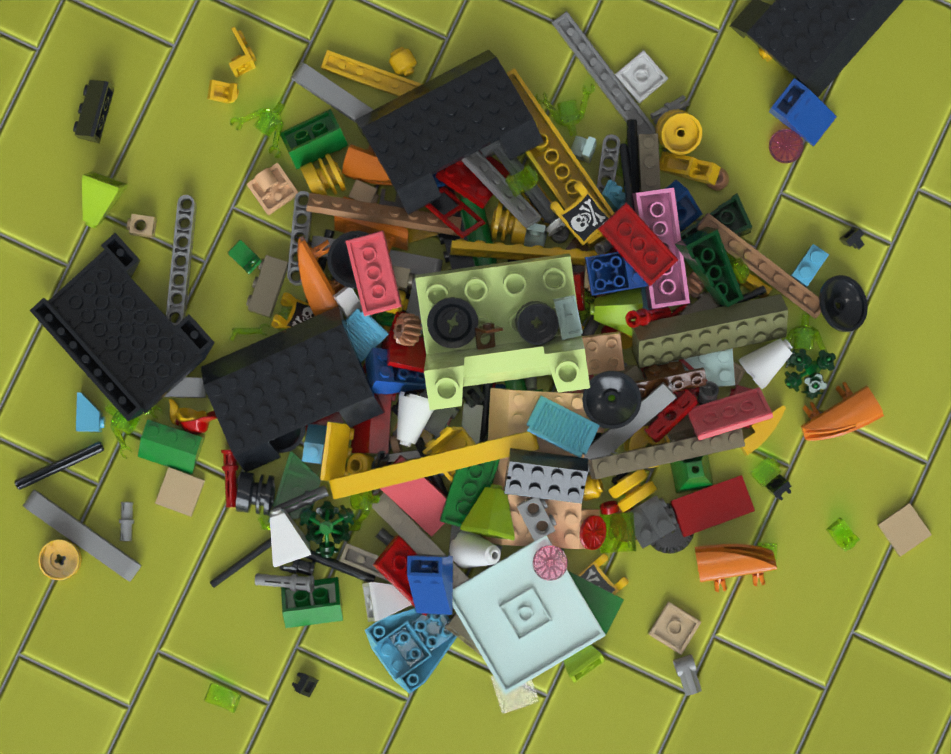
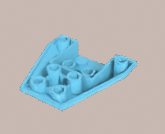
[365,609,457,694]

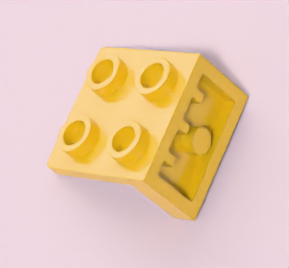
[229,27,257,78]
[422,426,476,455]

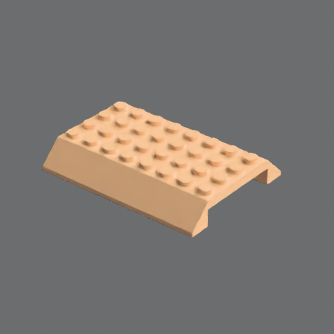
[483,388,604,549]

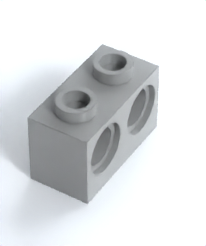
[517,497,557,542]

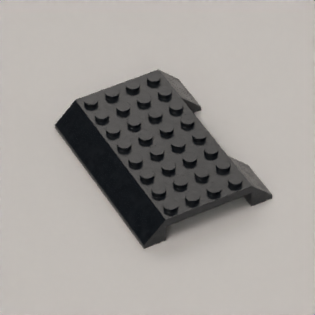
[730,0,904,97]
[354,50,544,215]
[30,233,215,421]
[201,306,385,472]

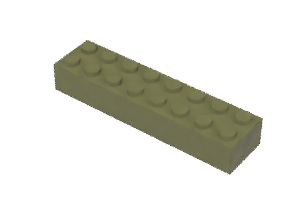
[632,294,788,368]

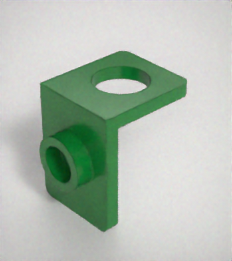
[228,240,262,274]

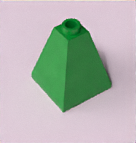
[670,455,714,494]

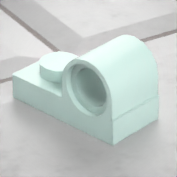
[571,136,597,164]
[524,223,547,248]

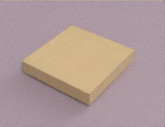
[155,467,205,517]
[878,503,932,557]
[648,601,701,655]

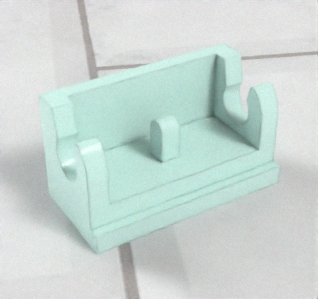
[554,295,583,340]

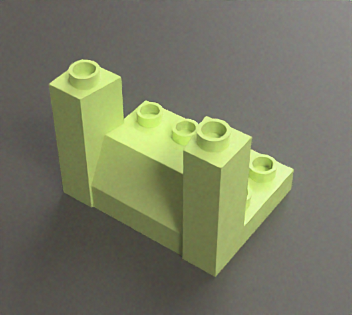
[415,253,590,410]

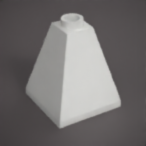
[269,507,311,567]
[362,582,412,622]

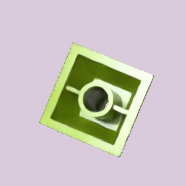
[82,171,128,228]
[589,287,643,336]
[460,484,515,540]
[563,645,605,683]

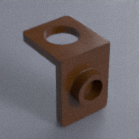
[475,322,503,350]

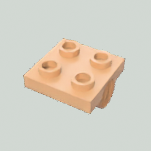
[246,162,298,216]
[582,331,625,375]

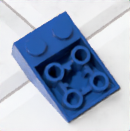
[769,78,837,147]
[585,252,648,296]
[365,348,426,395]
[407,555,453,615]

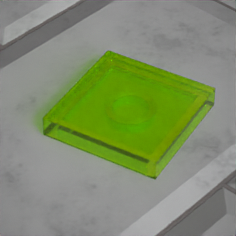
[600,512,636,553]

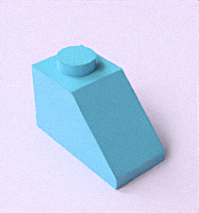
[76,392,106,432]
[302,424,327,464]

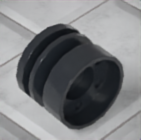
[515,301,559,345]
[236,471,276,516]

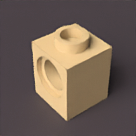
[348,179,380,203]
[127,214,157,238]

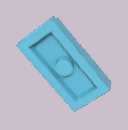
[602,180,626,213]

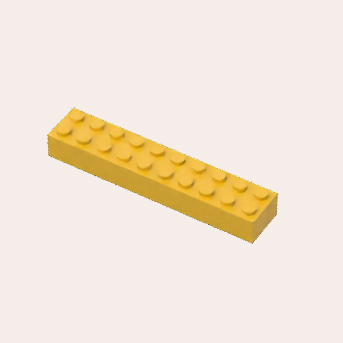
[507,68,614,248]

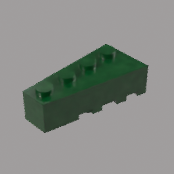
[680,193,752,260]
[675,227,744,307]

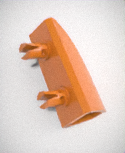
[342,144,393,186]
[334,196,409,253]
[297,236,345,316]
[801,382,884,441]
[695,544,777,592]

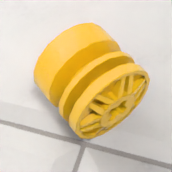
[300,154,346,196]
[491,201,527,245]
[38,539,82,580]

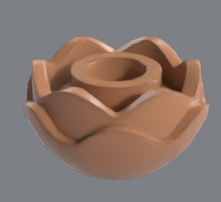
[706,168,729,191]

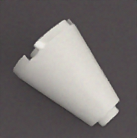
[739,338,793,389]
[397,391,434,447]
[449,530,500,568]

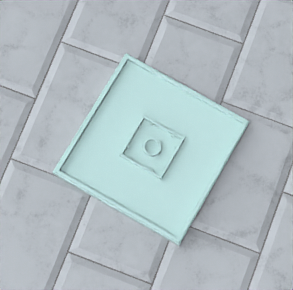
[453,535,606,695]

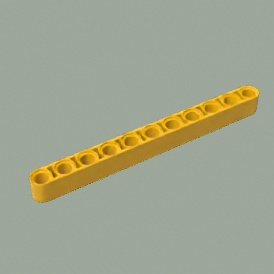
[329,431,540,499]

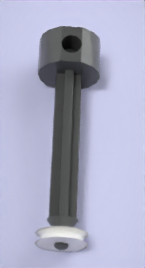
[479,140,566,236]

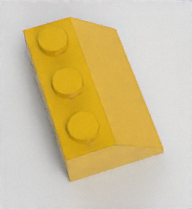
[320,421,354,481]

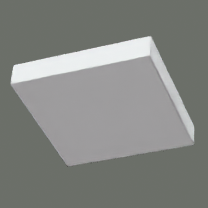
[615,50,668,104]

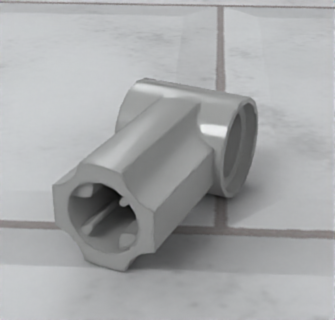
[673,654,702,696]

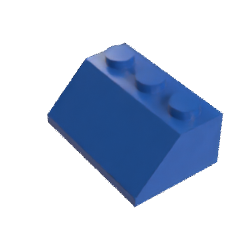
[665,180,703,232]

